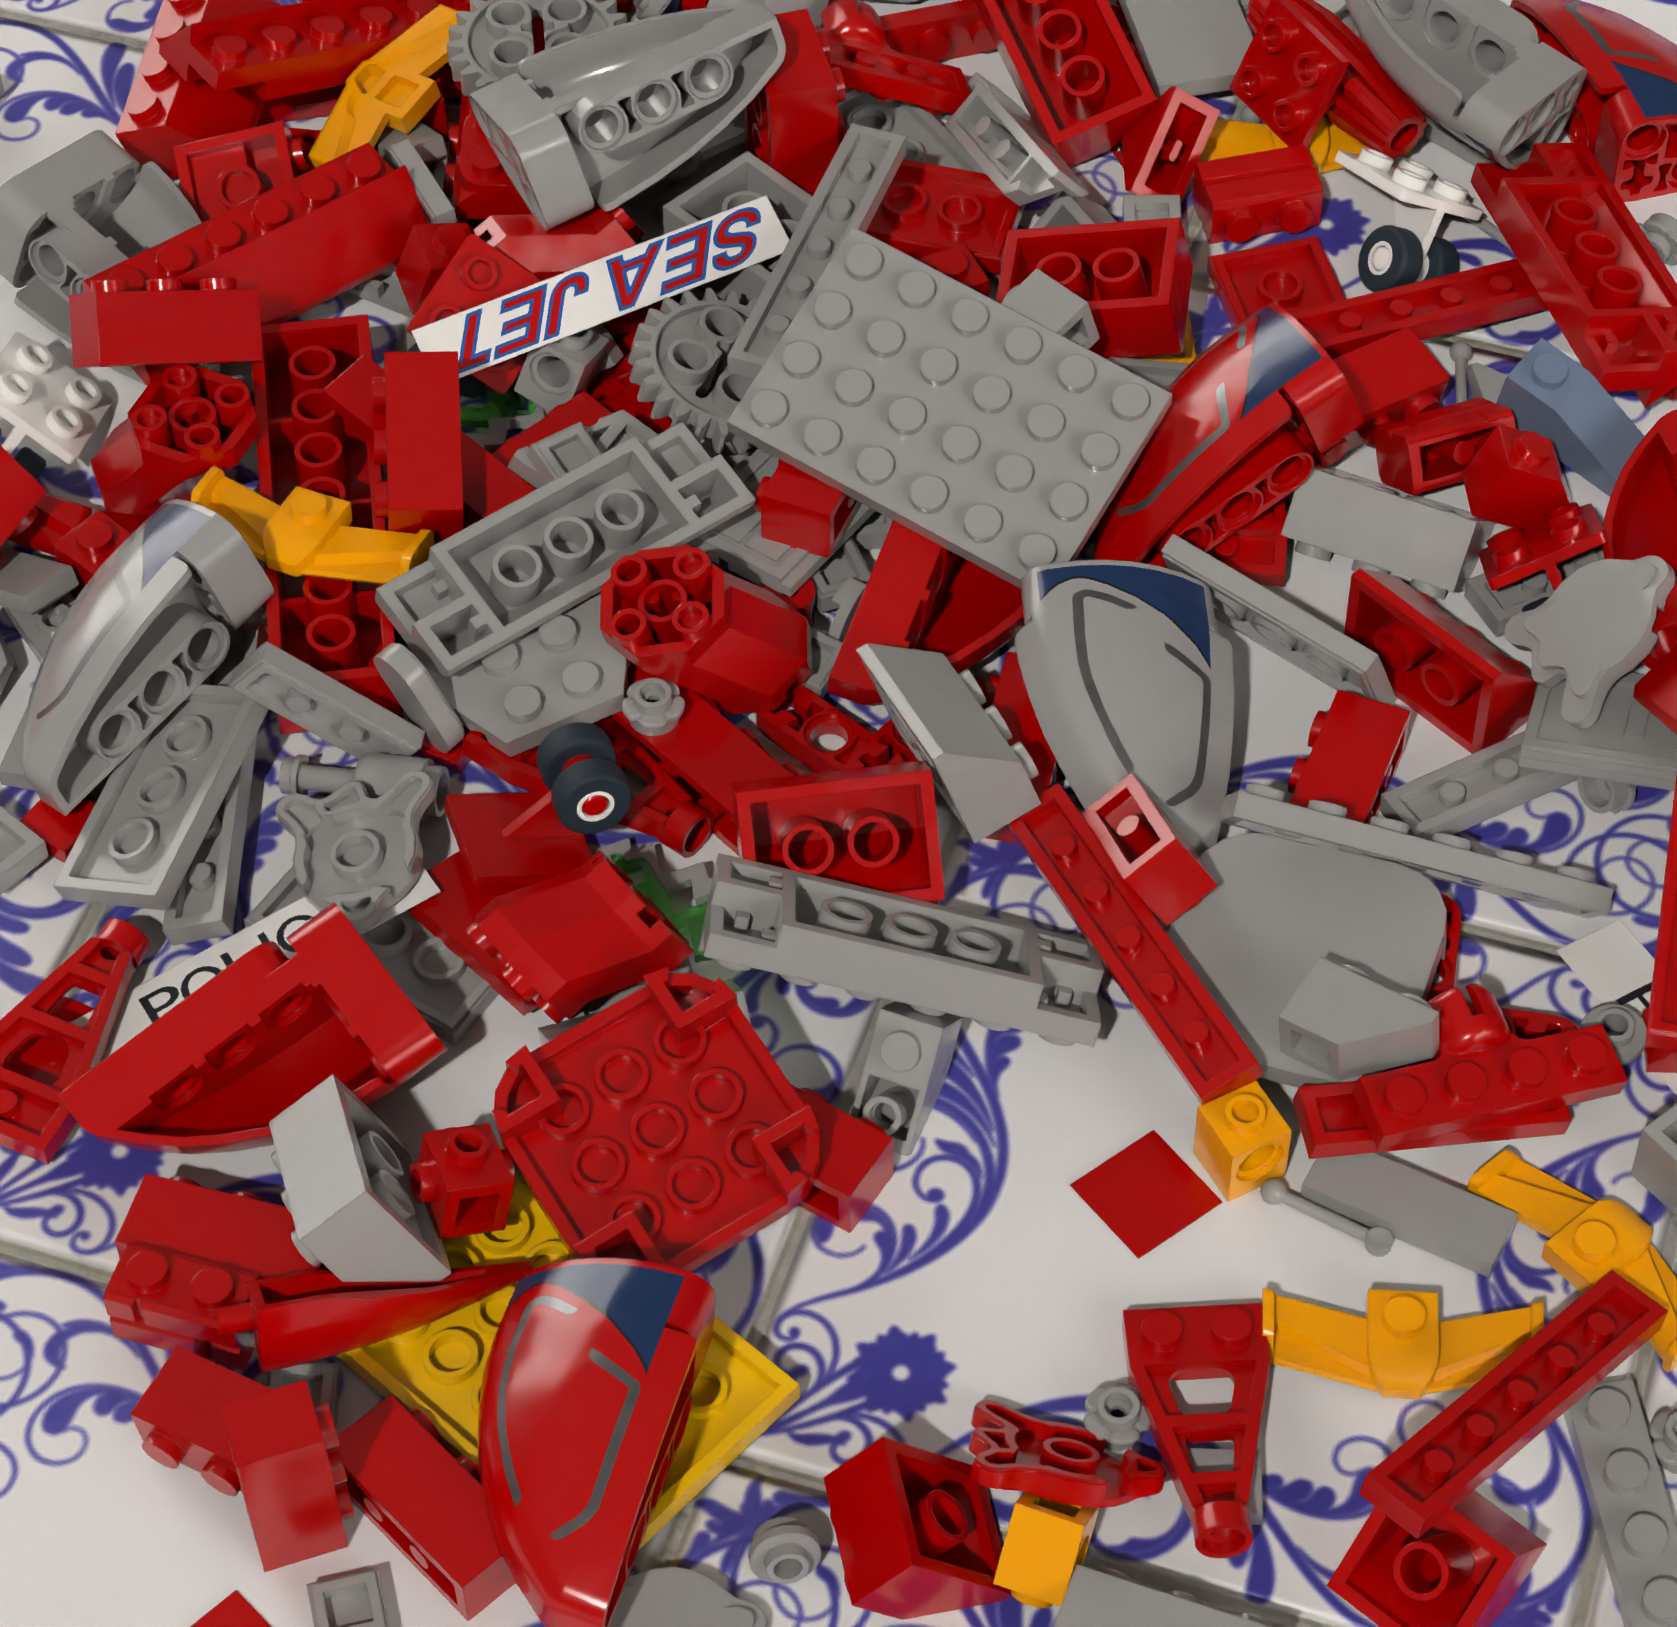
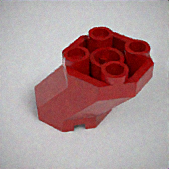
[473,204,676,301]
[90,364,260,516]
[600,545,812,715]
[466,850,694,1024]

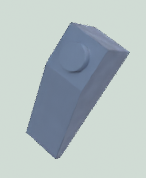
[1496,337,1645,496]

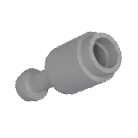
[279,752,450,822]

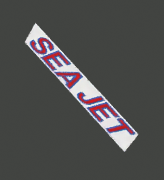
[411,195,789,378]

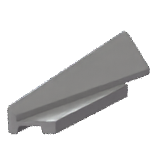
[941,72,1089,206]

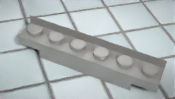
[375,422,756,677]
[698,853,1104,1047]

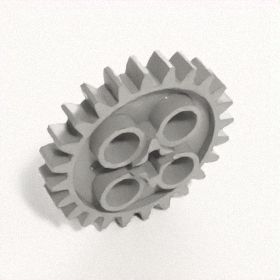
[447,0,627,96]
[628,288,766,455]

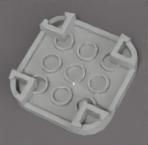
[1167,833,1447,1087]

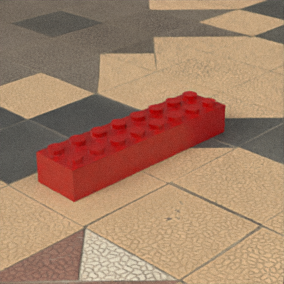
[252,314,404,735]

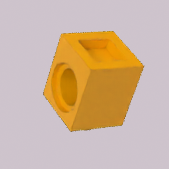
[1193,1080,1292,1202]
[993,1492,1099,1608]

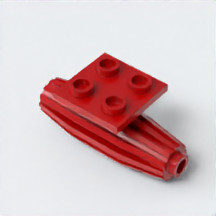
[1229,0,1427,160]

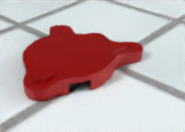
[969,1400,1166,1508]

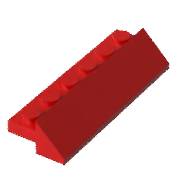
[159,0,470,101]
[83,142,428,386]
[1470,142,1677,408]

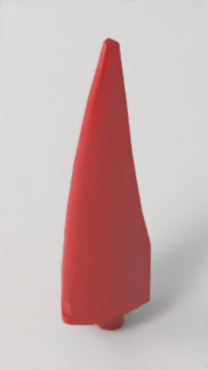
[216,1261,532,1373]

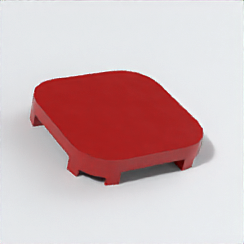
[492,967,820,1272]

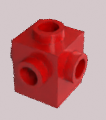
[409,1123,515,1240]

